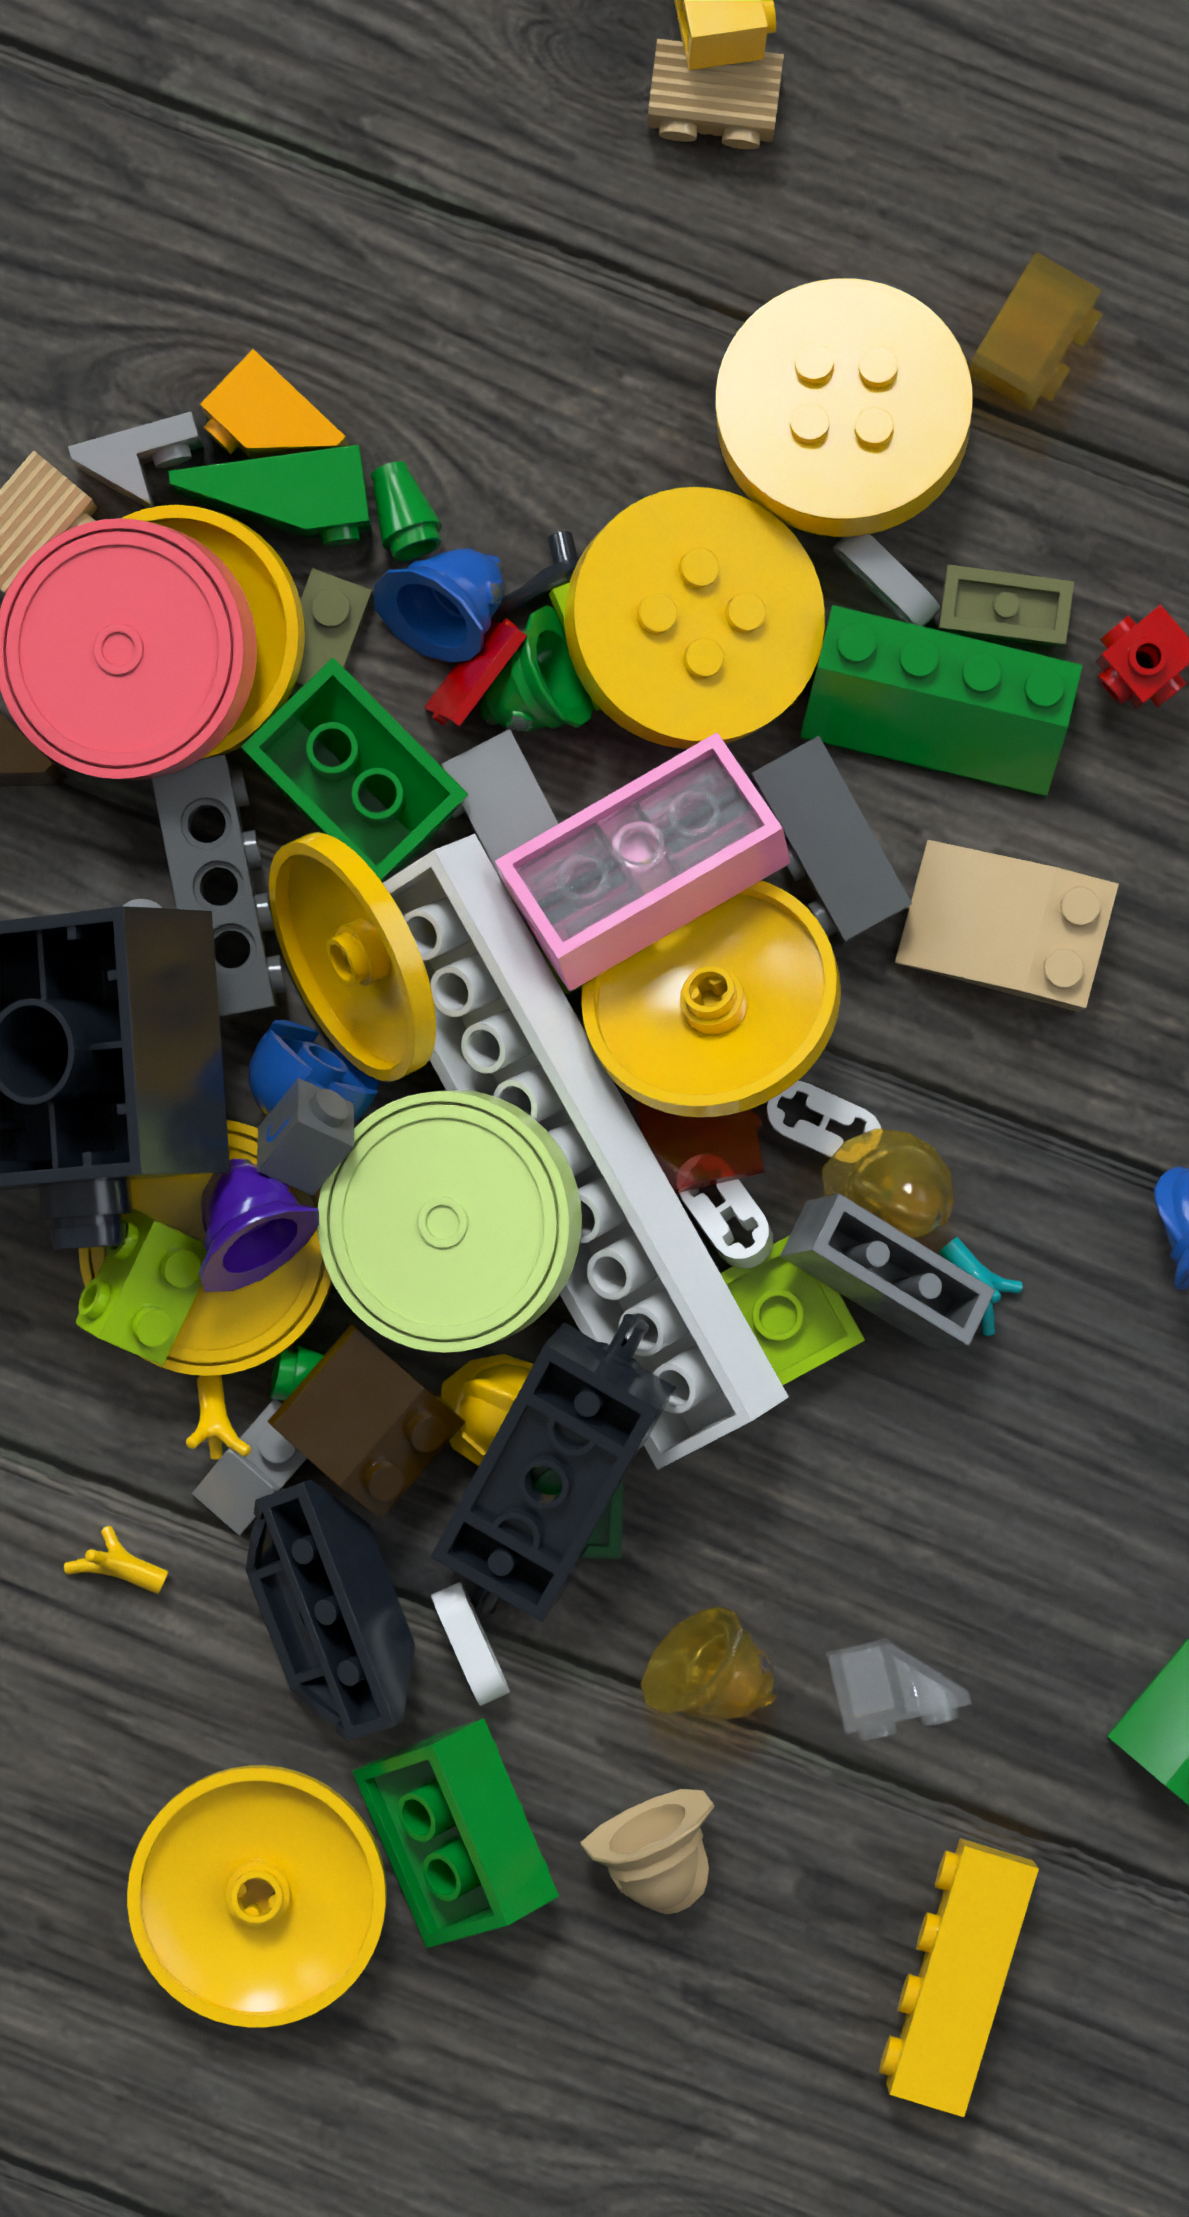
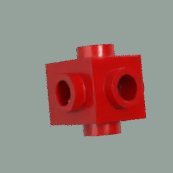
[1095,604,1189,710]

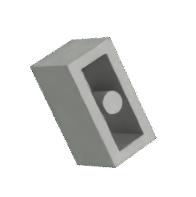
[442,729,558,881]

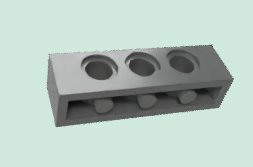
[152,754,287,1021]

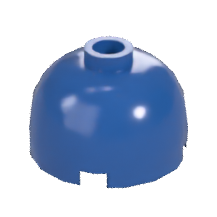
[248,1020,379,1125]

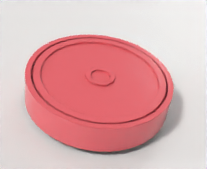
[0,518,257,780]

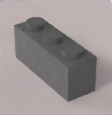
[750,736,912,945]
[780,1193,995,1351]

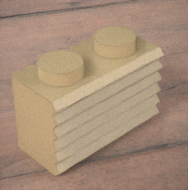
[647,39,784,149]
[0,450,98,595]

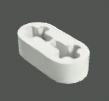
[766,1081,882,1165]
[677,1156,773,1268]
[431,1582,510,1706]

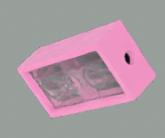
[495,733,791,992]

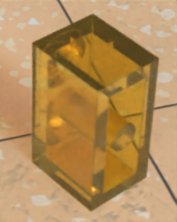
[968,252,1103,411]

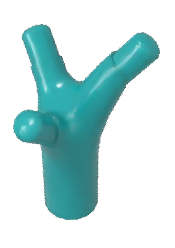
[938,1236,1023,1336]

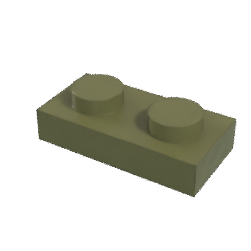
[938,565,1074,648]
[289,568,373,698]

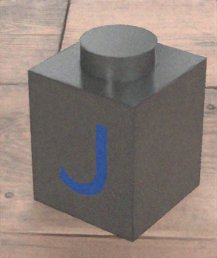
[257,1078,354,1196]

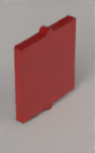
[424,619,527,726]

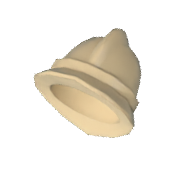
[580,1789,715,1914]

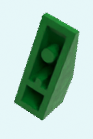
[168,445,372,546]

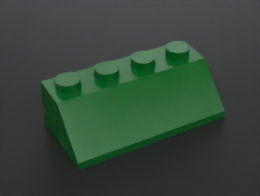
[799,605,1083,797]

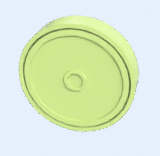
[318,1090,582,1353]

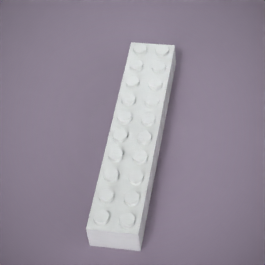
[383,834,789,1470]

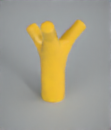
[186,1375,251,1460]
[64,1526,168,1594]

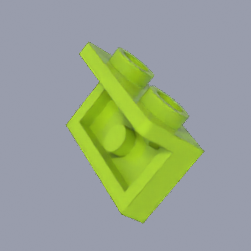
[76,1208,207,1366]

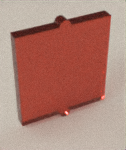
[636,1100,765,1194]

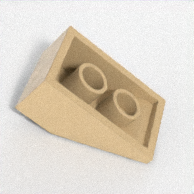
[894,840,1119,1012]

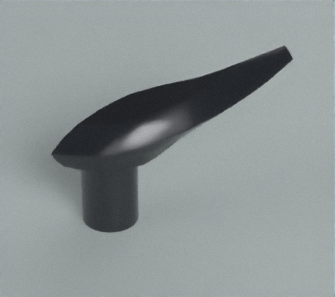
[491,531,578,619]

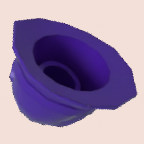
[198,1158,319,1292]

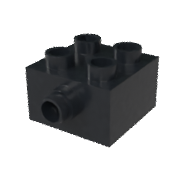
[0,906,230,1250]

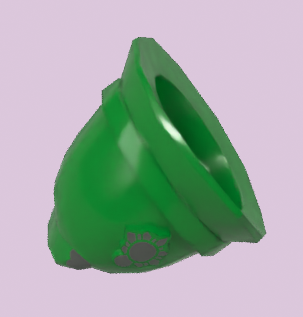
[480,605,594,732]

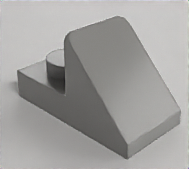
[68,412,203,508]
[192,1399,308,1536]

